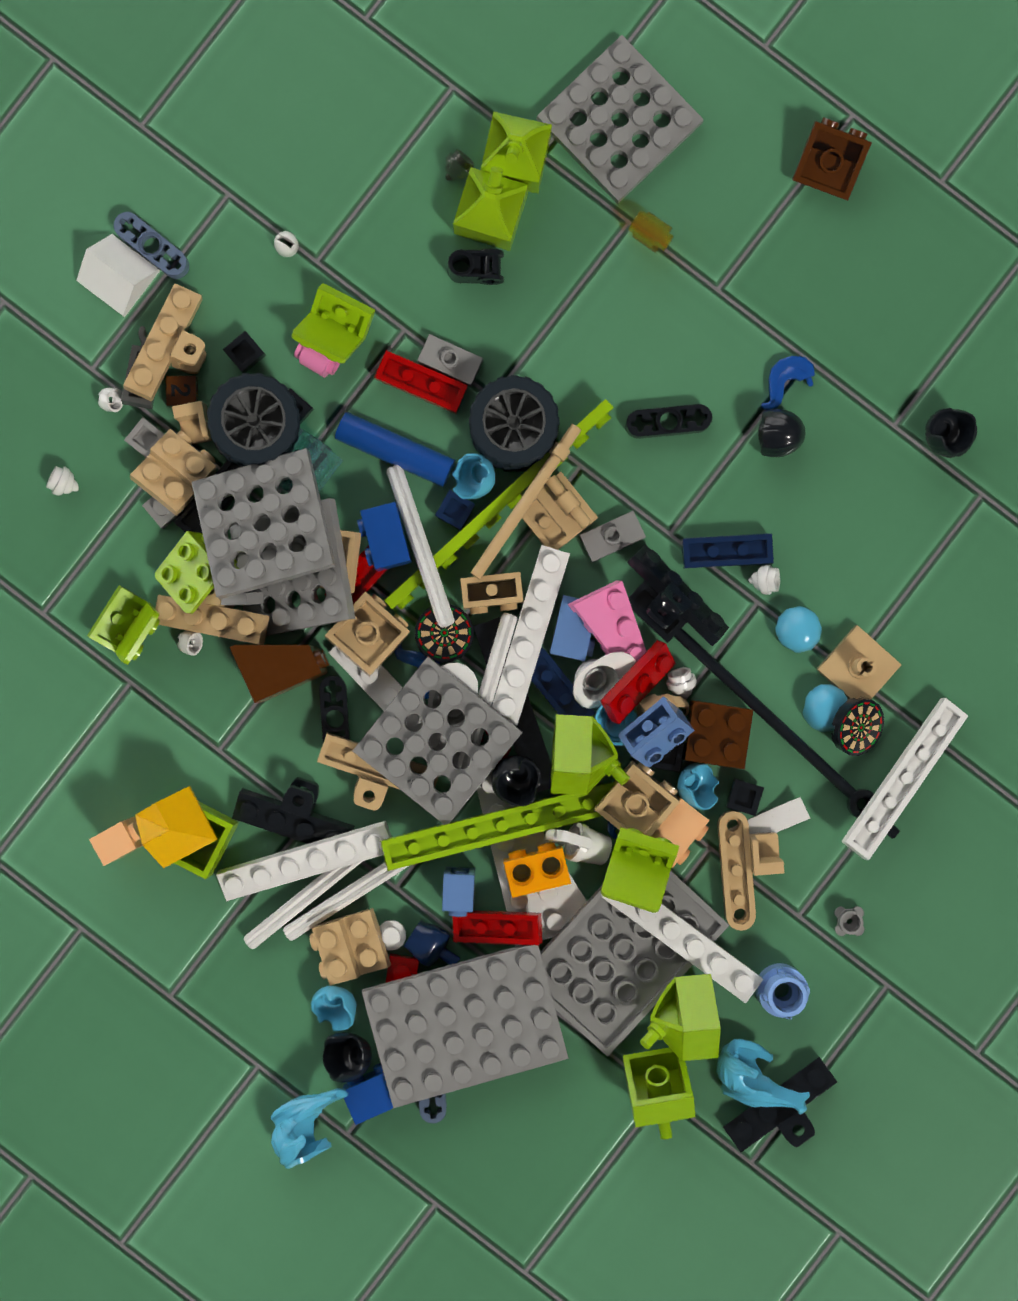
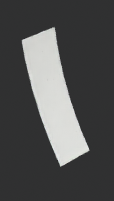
[729,797,811,834]

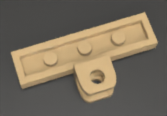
[123,283,207,401]
[155,588,270,645]
[317,732,439,811]

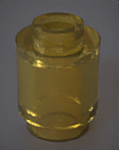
[628,210,674,253]

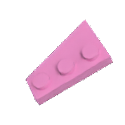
[568,580,647,661]

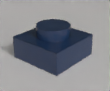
[435,489,476,531]

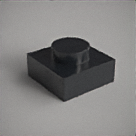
[223,331,266,374]
[651,742,685,772]
[725,778,764,816]

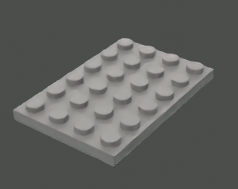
[540,871,729,1057]
[362,945,569,1108]

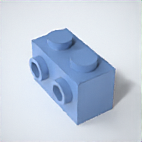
[618,697,695,768]

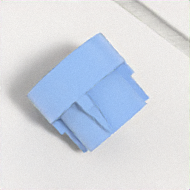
[755,963,810,1020]

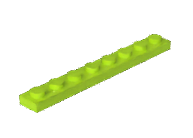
[380,782,614,871]

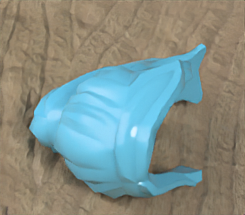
[717,1039,810,1114]
[271,1088,348,1169]

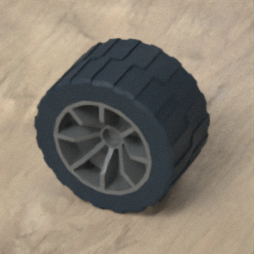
[207,373,300,467]
[469,375,560,472]

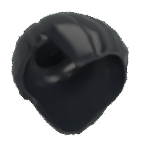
[925,408,977,458]
[758,409,806,457]
[491,755,541,806]
[323,1032,372,1083]

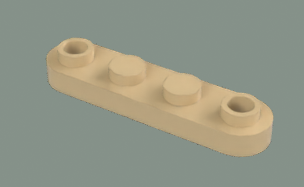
[717,810,756,931]

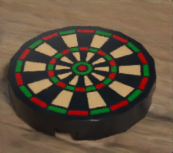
[415,604,474,663]
[831,697,884,756]

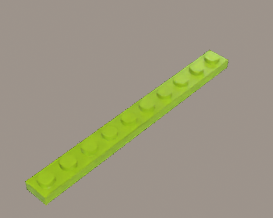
[384,399,614,610]

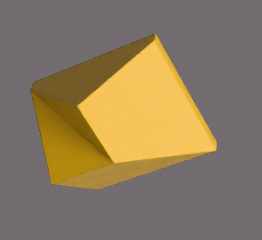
[135,786,218,868]

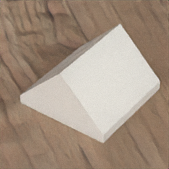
[76,234,160,317]

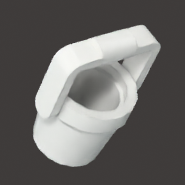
[543,822,612,865]

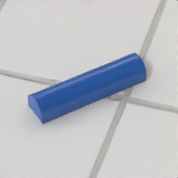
[335,412,455,488]

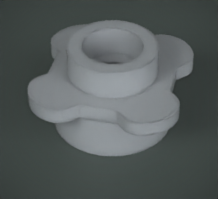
[834,906,865,936]

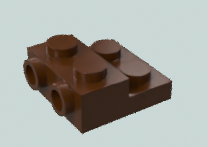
[792,117,872,201]

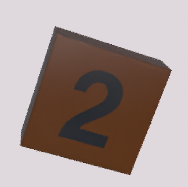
[166,376,198,408]

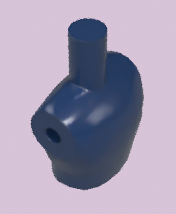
[404,920,460,967]

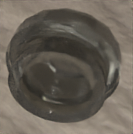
[445,149,475,181]

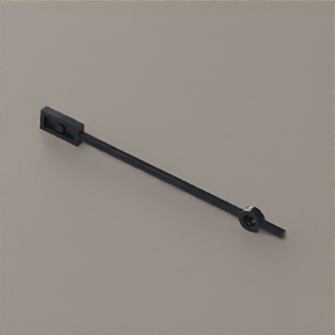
[628,581,900,839]

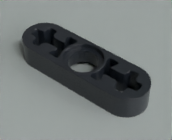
[625,404,712,439]
[319,676,350,742]

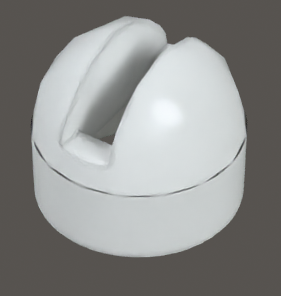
[274,231,299,257]
[98,388,123,412]
[177,630,203,656]

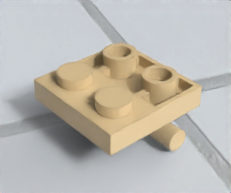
[522,472,598,550]

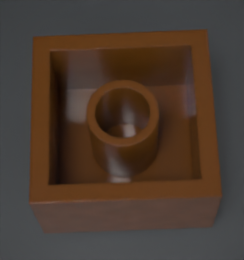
[682,700,753,769]

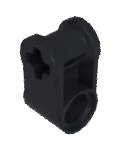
[447,249,504,285]

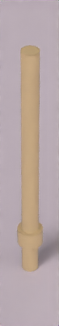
[470,424,581,580]

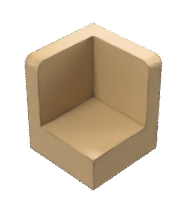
[172,401,213,445]
[749,832,784,876]

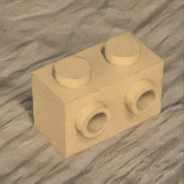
[460,572,524,615]

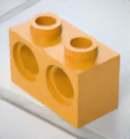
[503,842,571,898]

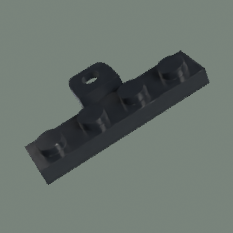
[627,544,729,646]
[232,777,355,844]
[723,1057,837,1152]

